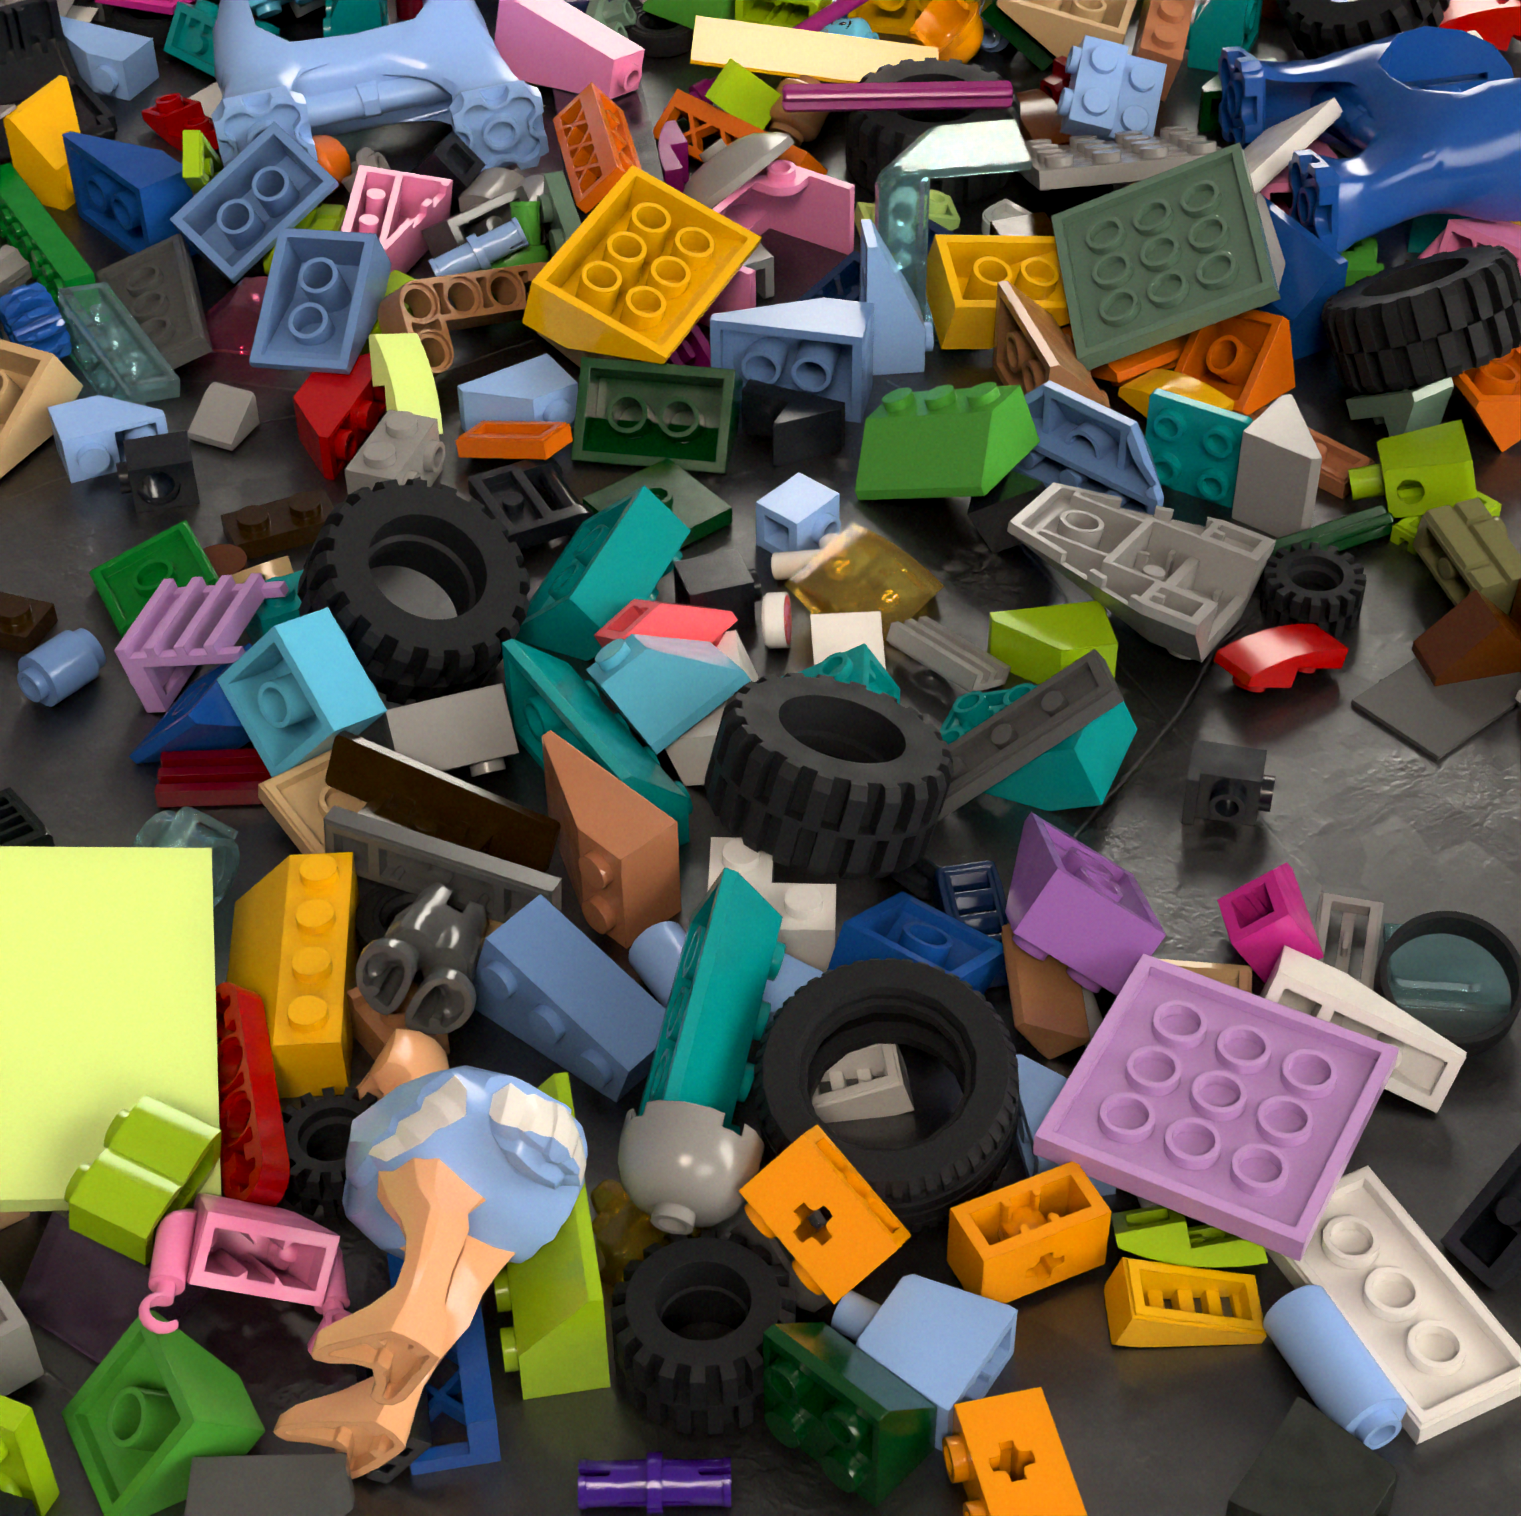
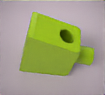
[1348,420,1477,518]

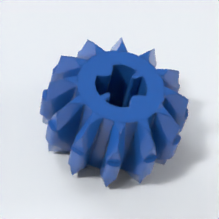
[0,282,72,360]

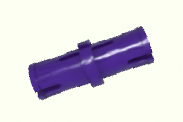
[578,1452,732,1514]

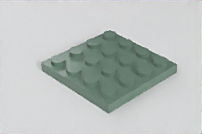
[1051,142,1281,371]

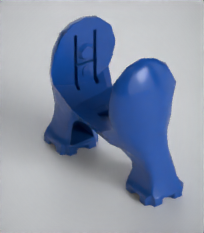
[1218,26,1521,255]

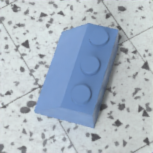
[169,121,339,284]

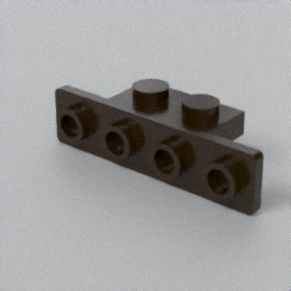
[325,730,561,873]

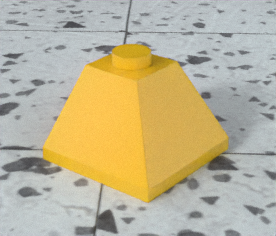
[3,75,81,211]

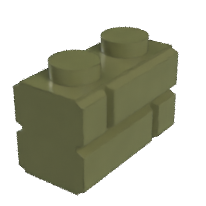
[1412,498,1521,616]

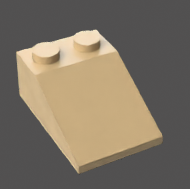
[996,0,1137,58]
[0,339,83,478]

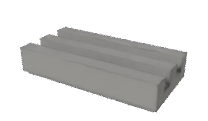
[886,616,1011,692]
[1314,892,1384,991]

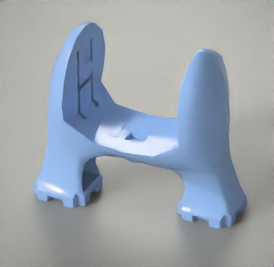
[211,0,549,178]

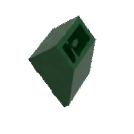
[763,1322,937,1507]

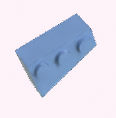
[472,894,666,1103]

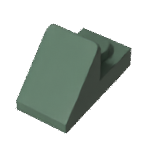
[1345,377,1454,437]

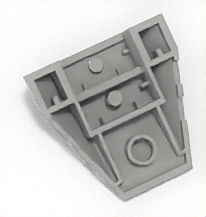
[1007,482,1276,662]

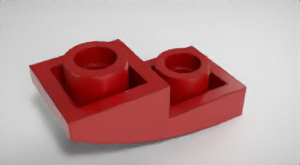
[141,93,219,152]
[1214,623,1349,693]

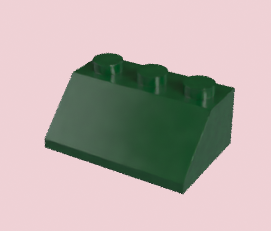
[571,357,743,475]

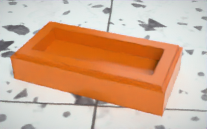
[455,420,573,460]

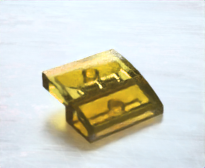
[784,523,944,643]

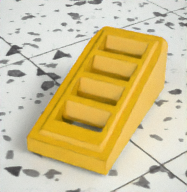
[1104,1257,1267,1348]

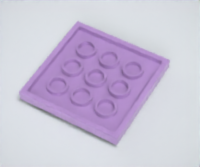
[1032,953,1399,1261]

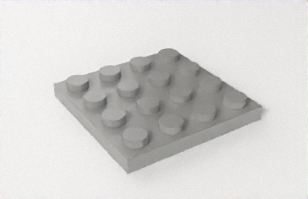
[1016,126,1223,190]

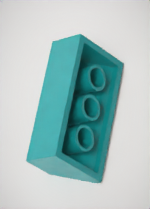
[502,639,693,846]
[637,868,786,1134]

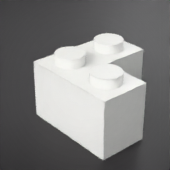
[708,837,836,972]

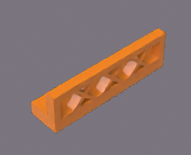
[553,82,642,214]
[653,88,828,175]

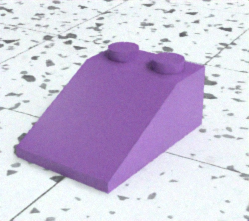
[1005,812,1166,996]

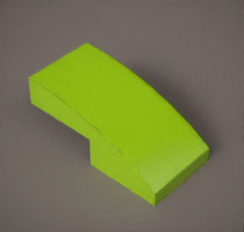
[1111,1205,1268,1268]

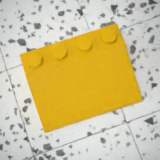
[522,165,762,365]

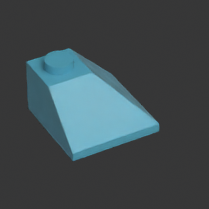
[586,634,751,755]

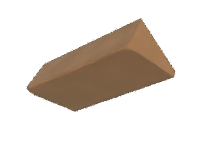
[1001,923,1090,1060]

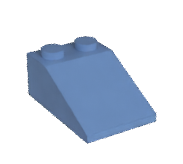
[249,227,392,374]
[710,297,874,423]

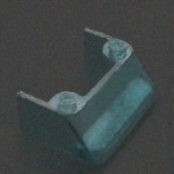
[875,119,1032,341]

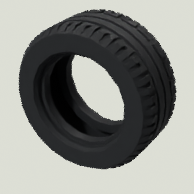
[754,958,1019,1233]

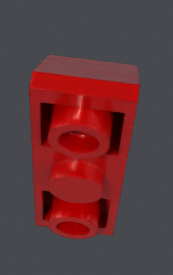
[293,353,386,480]

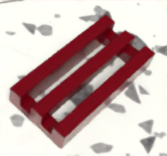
[154,749,272,808]

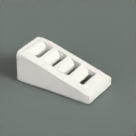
[812,1044,915,1123]

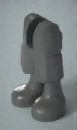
[356,881,487,1034]

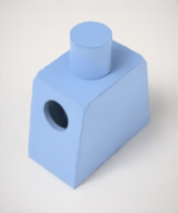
[831,1274,1018,1452]

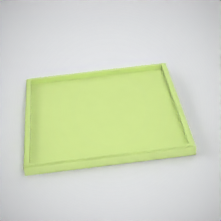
[0,846,221,1212]

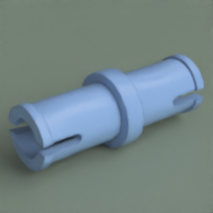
[428,217,529,277]

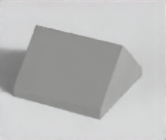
[1231,394,1322,538]

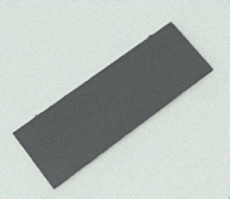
[1351,615,1521,760]

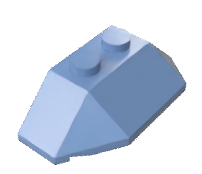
[1011,380,1164,515]

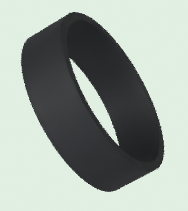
[1374,911,1521,1057]

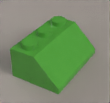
[855,382,1040,500]

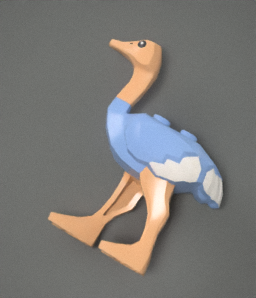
[273,1029,588,1479]

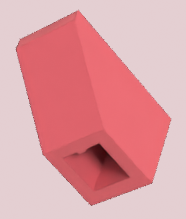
[594,599,738,648]

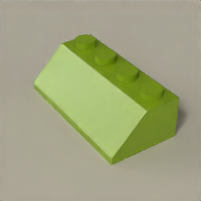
[494,1072,610,1400]

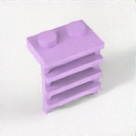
[114,573,289,713]

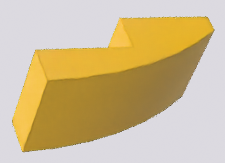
[1118,369,1235,418]

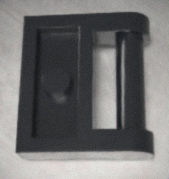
[468,456,595,550]

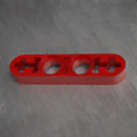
[216,982,290,1207]

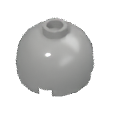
[618,1100,764,1235]

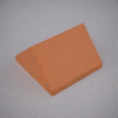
[1174,309,1296,416]
[1452,346,1521,452]

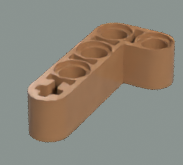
[377,262,548,377]

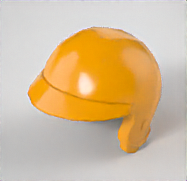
[907,0,984,64]

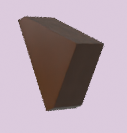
[1412,589,1521,686]

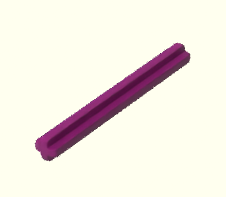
[782,80,1013,113]

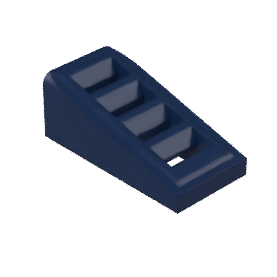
[933,860,1009,988]

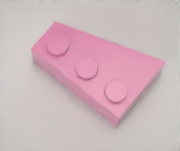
[341,165,453,274]

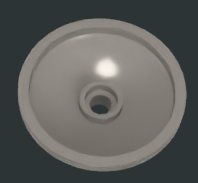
[683,132,795,209]

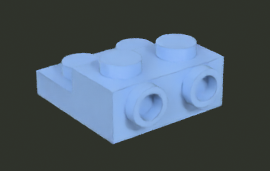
[1057,35,1167,141]

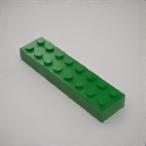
[0,163,104,333]

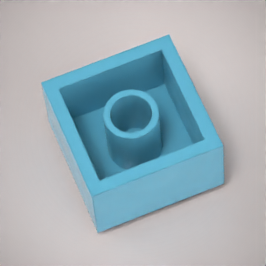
[216,607,387,777]

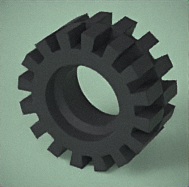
[1260,542,1367,638]
[282,1087,378,1218]

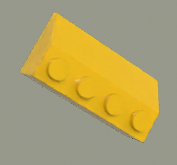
[226,852,361,1098]

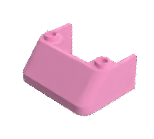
[698,160,855,327]

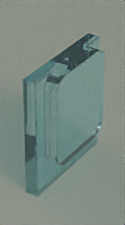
[1383,923,1511,1013]

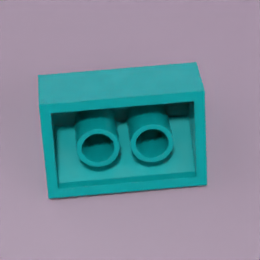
[515,485,691,661]

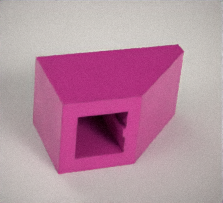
[1217,862,1324,984]

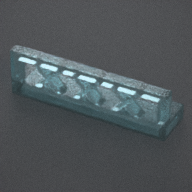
[58,282,180,406]

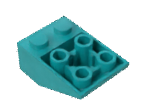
[939,683,1137,811]

